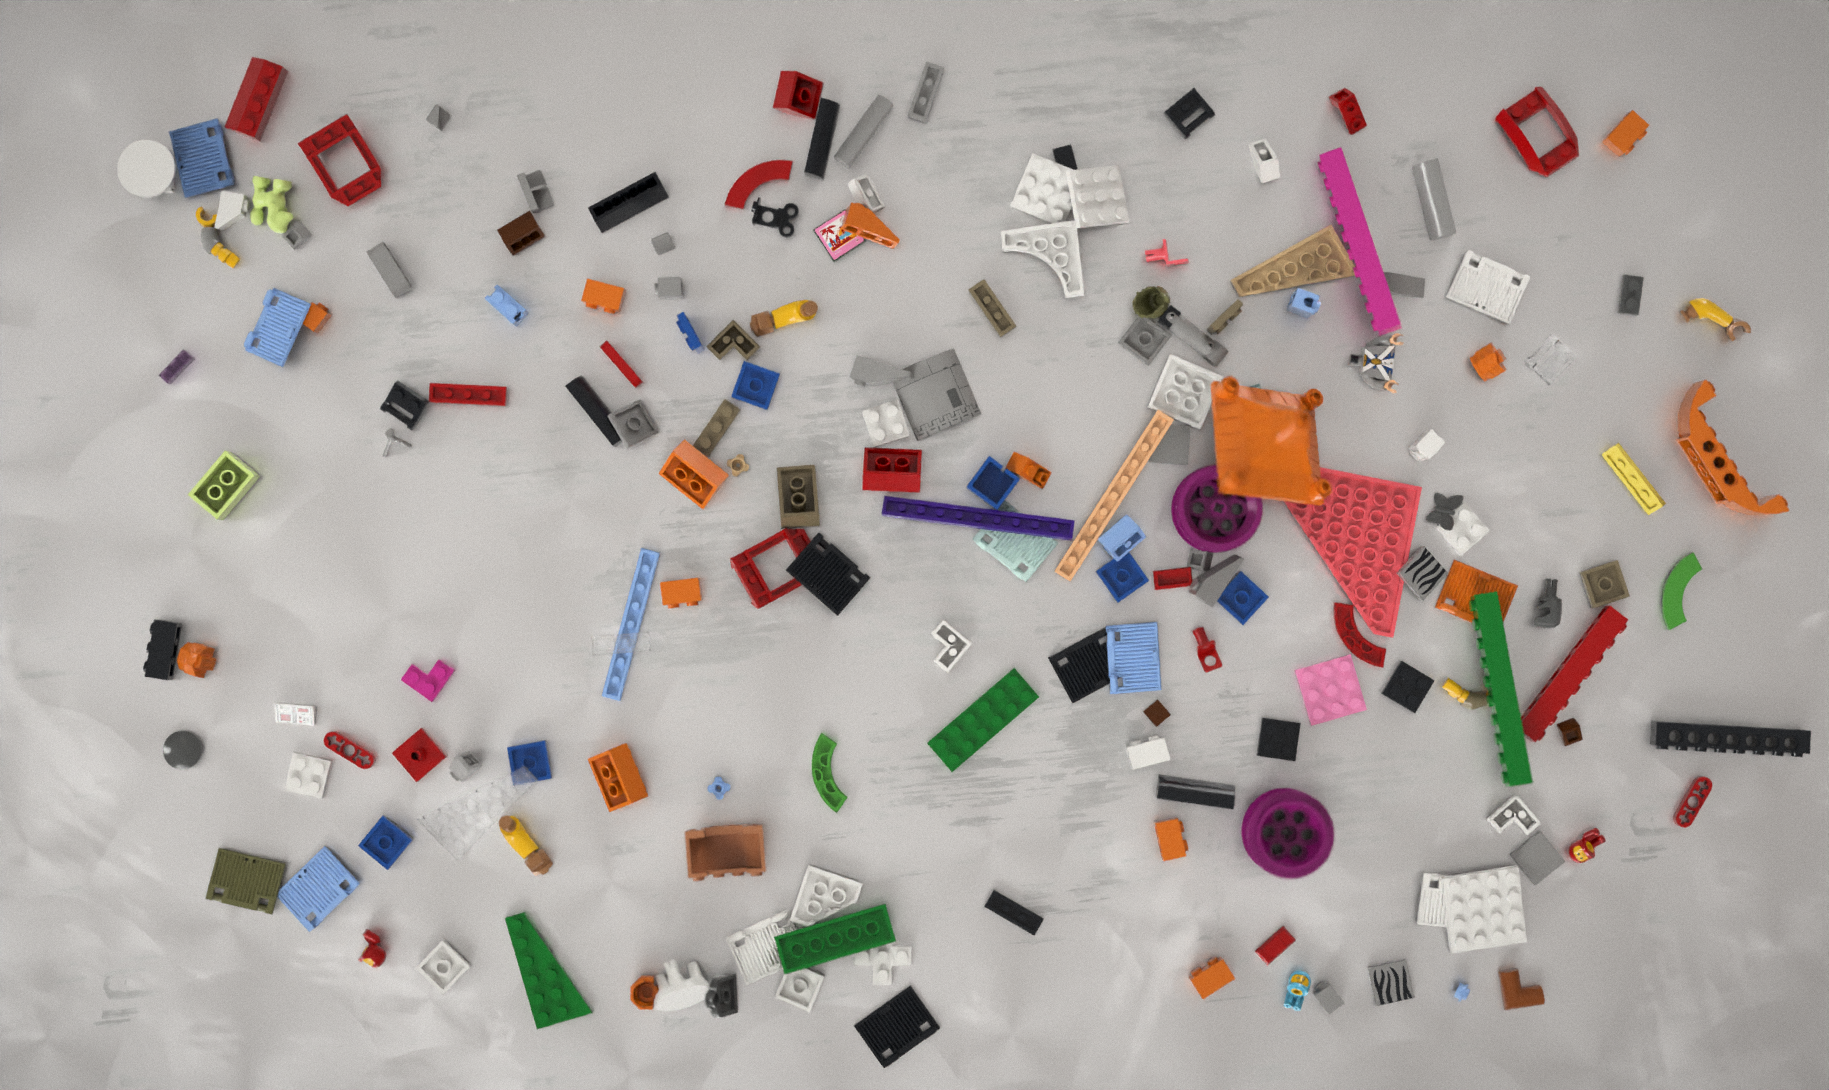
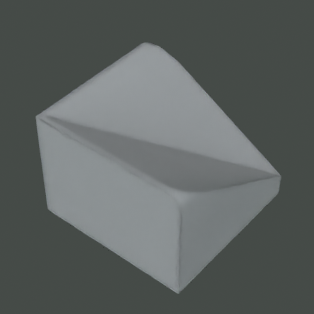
[426,104,451,131]

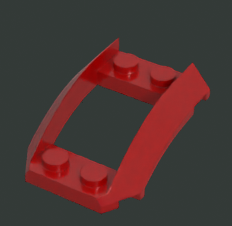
[1495,86,1579,177]
[298,114,381,206]
[730,528,811,609]

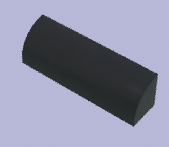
[804,98,840,180]
[588,172,669,233]
[565,376,622,447]
[1155,774,1235,809]

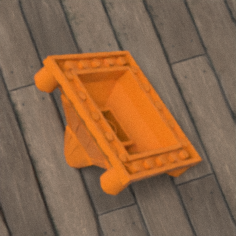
[1210,376,1332,505]

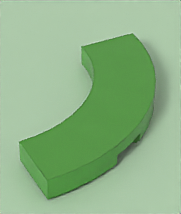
[1661,552,1702,630]
[812,733,847,813]

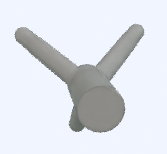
[383,428,412,457]

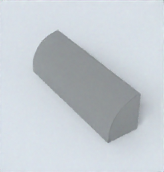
[833,95,893,169]
[1412,158,1456,241]

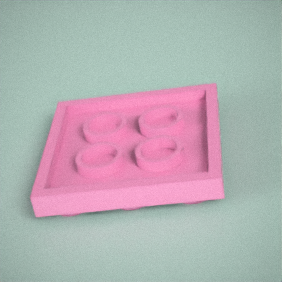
[1294,654,1367,726]

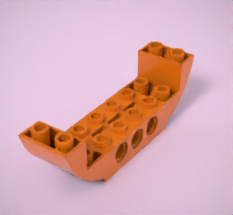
[1676,380,1790,515]

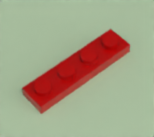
[429,383,507,406]

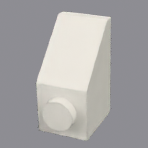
[1248,139,1280,183]
[214,190,251,231]

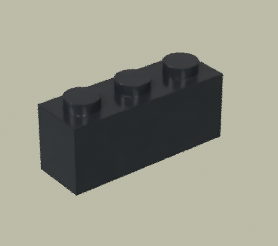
[143,620,182,680]

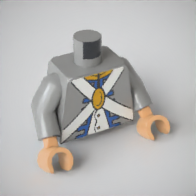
[1349,333,1404,393]

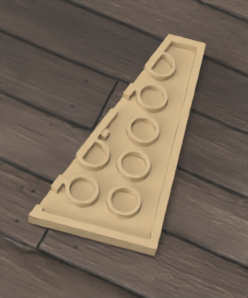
[1231,225,1355,297]

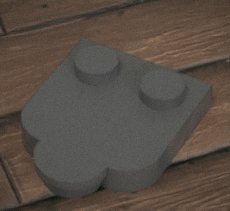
[705,974,738,1017]

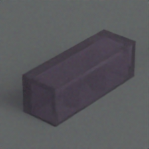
[159,349,195,384]

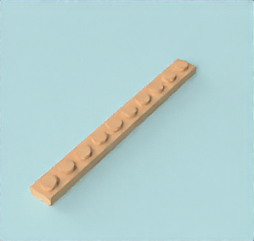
[1054,410,1174,582]

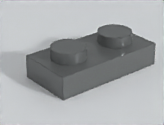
[1618,275,1644,316]

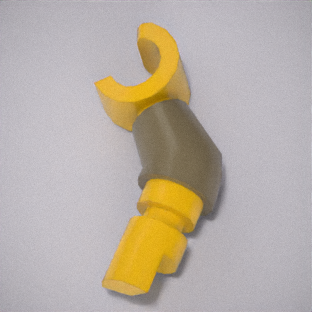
[1442,678,1488,710]

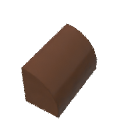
[497,211,545,256]

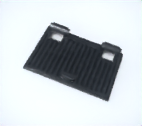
[786,533,870,616]
[1048,625,1121,704]
[854,986,940,1068]

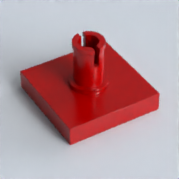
[392,728,447,782]

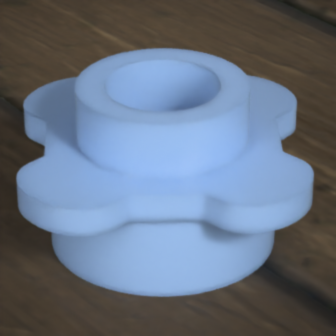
[707,776,731,800]
[1454,983,1470,1002]

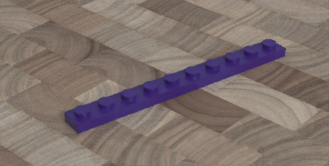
[882,496,1075,541]

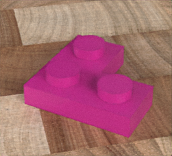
[401,660,455,702]

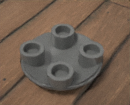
[163,731,202,769]

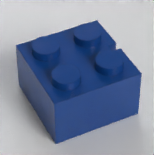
[966,456,1020,510]

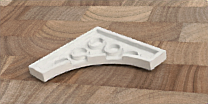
[1001,220,1085,298]

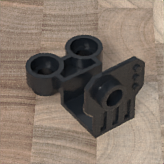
[751,197,799,238]

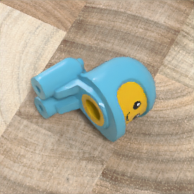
[1284,970,1311,1011]

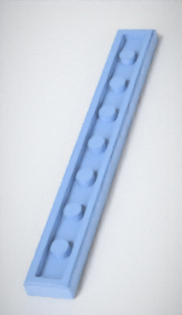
[602,548,660,701]

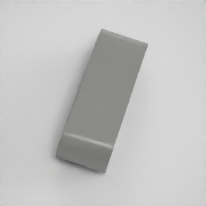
[367,242,413,298]

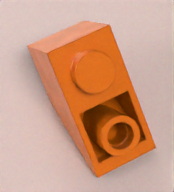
[1005,452,1052,489]

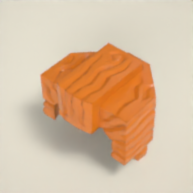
[1470,342,1507,382]
[176,642,216,678]
[630,975,659,1010]

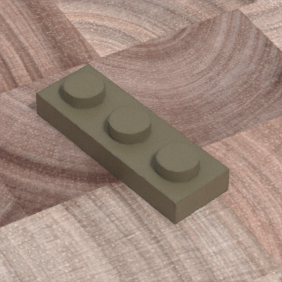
[968,279,1016,338]
[693,399,741,457]

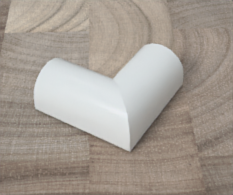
[931,619,973,673]
[1486,793,1541,835]

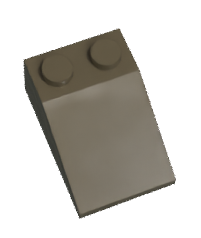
[777,465,820,529]

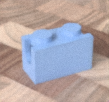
[484,284,529,327]
[1286,288,1321,318]
[1098,514,1146,562]

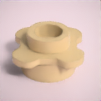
[727,454,749,477]

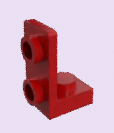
[1329,88,1367,135]

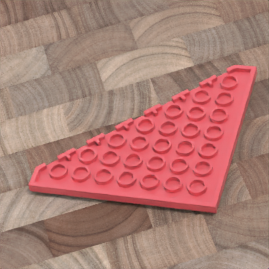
[1283,467,1422,638]

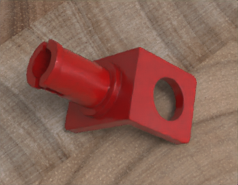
[1193,627,1222,673]

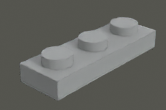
[908,61,944,123]

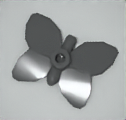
[1426,493,1463,531]

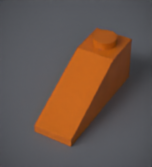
[841,202,900,249]

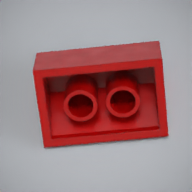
[862,448,922,492]

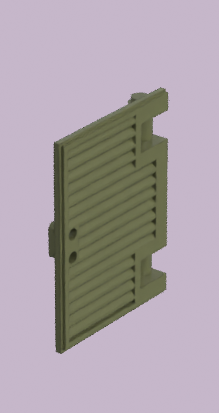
[205,848,286,915]

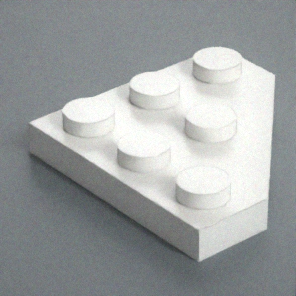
[789,865,863,927]

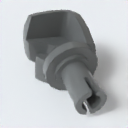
[1534,579,1562,628]

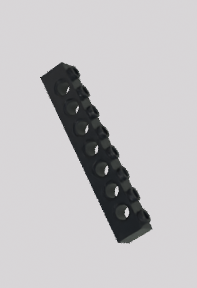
[1650,721,1811,757]

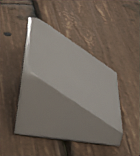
[282,221,312,250]
[651,233,675,255]
[1187,548,1213,571]

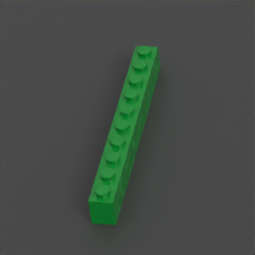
[1469,591,1533,787]

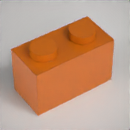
[1602,110,1649,157]
[581,279,626,314]
[660,578,703,609]
[1154,817,1188,861]
[1189,956,1235,999]

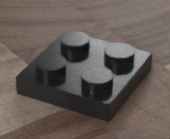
[1381,661,1435,713]
[1256,718,1301,761]

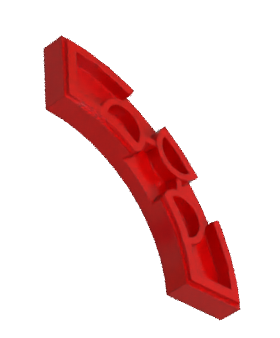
[725,160,793,210]
[1333,602,1386,668]

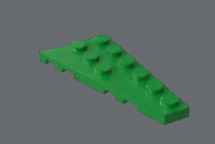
[505,912,593,1029]

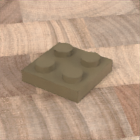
[1206,299,1244,335]
[1579,560,1630,609]

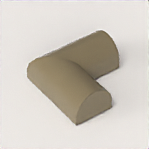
[706,320,761,361]

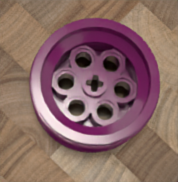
[1171,464,1263,553]
[1241,788,1334,879]

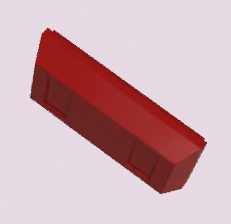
[1153,567,1193,590]
[1255,926,1296,966]

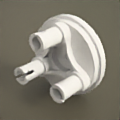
[117,139,176,198]
[655,960,710,1011]

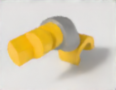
[196,206,240,268]

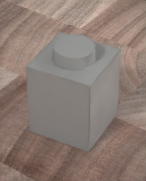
[654,277,683,299]
[1313,982,1345,1014]

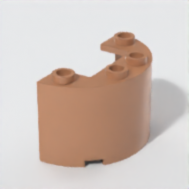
[685,824,766,881]

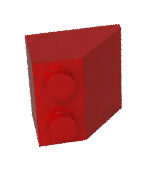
[773,71,823,119]

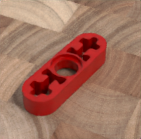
[599,340,643,388]
[324,731,376,769]
[1673,776,1712,828]

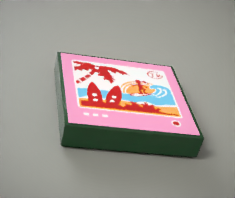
[813,209,866,262]

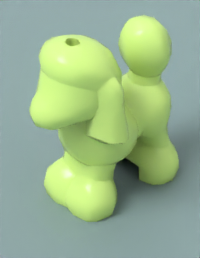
[250,176,293,233]

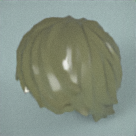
[1132,286,1170,319]

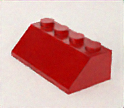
[224,57,288,141]

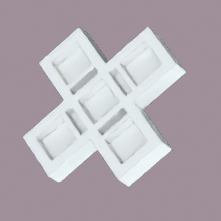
[854,943,911,985]

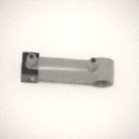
[1157,305,1228,367]

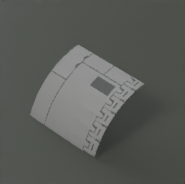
[892,349,981,441]

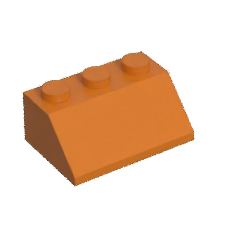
[658,439,729,509]
[588,743,648,812]

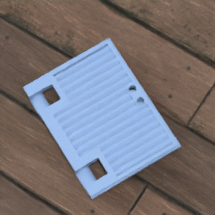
[243,288,311,367]
[1106,622,1161,694]
[277,846,360,932]

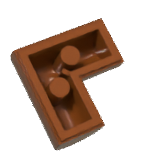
[1498,969,1545,1010]

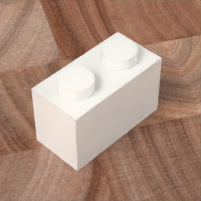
[1408,429,1446,462]
[1126,734,1170,770]

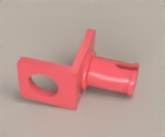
[1145,239,1189,267]

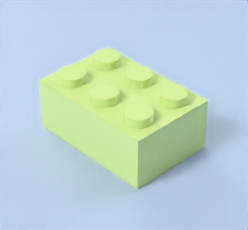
[188,450,260,520]

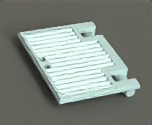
[973,500,1058,582]

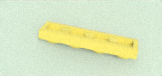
[1601,443,1666,515]

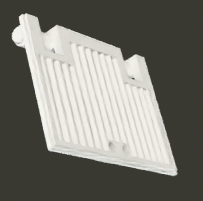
[1446,250,1531,324]
[1417,873,1449,927]
[726,909,797,986]

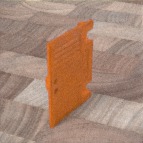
[1435,560,1518,623]

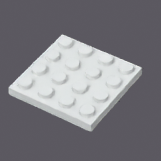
[1441,865,1527,953]

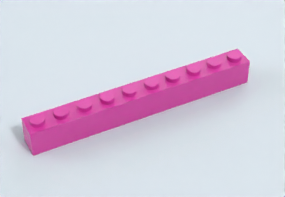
[1317,147,1402,336]

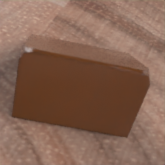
[1143,699,1171,727]
[1557,718,1583,746]

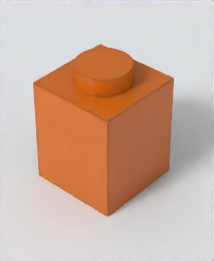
[303,302,332,334]

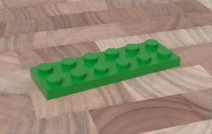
[927,668,1039,772]
[774,904,896,975]

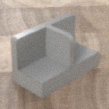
[517,170,554,214]

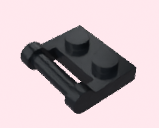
[1164,88,1215,139]
[380,381,430,431]

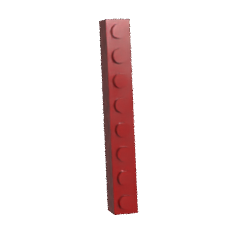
[1521,606,1628,742]

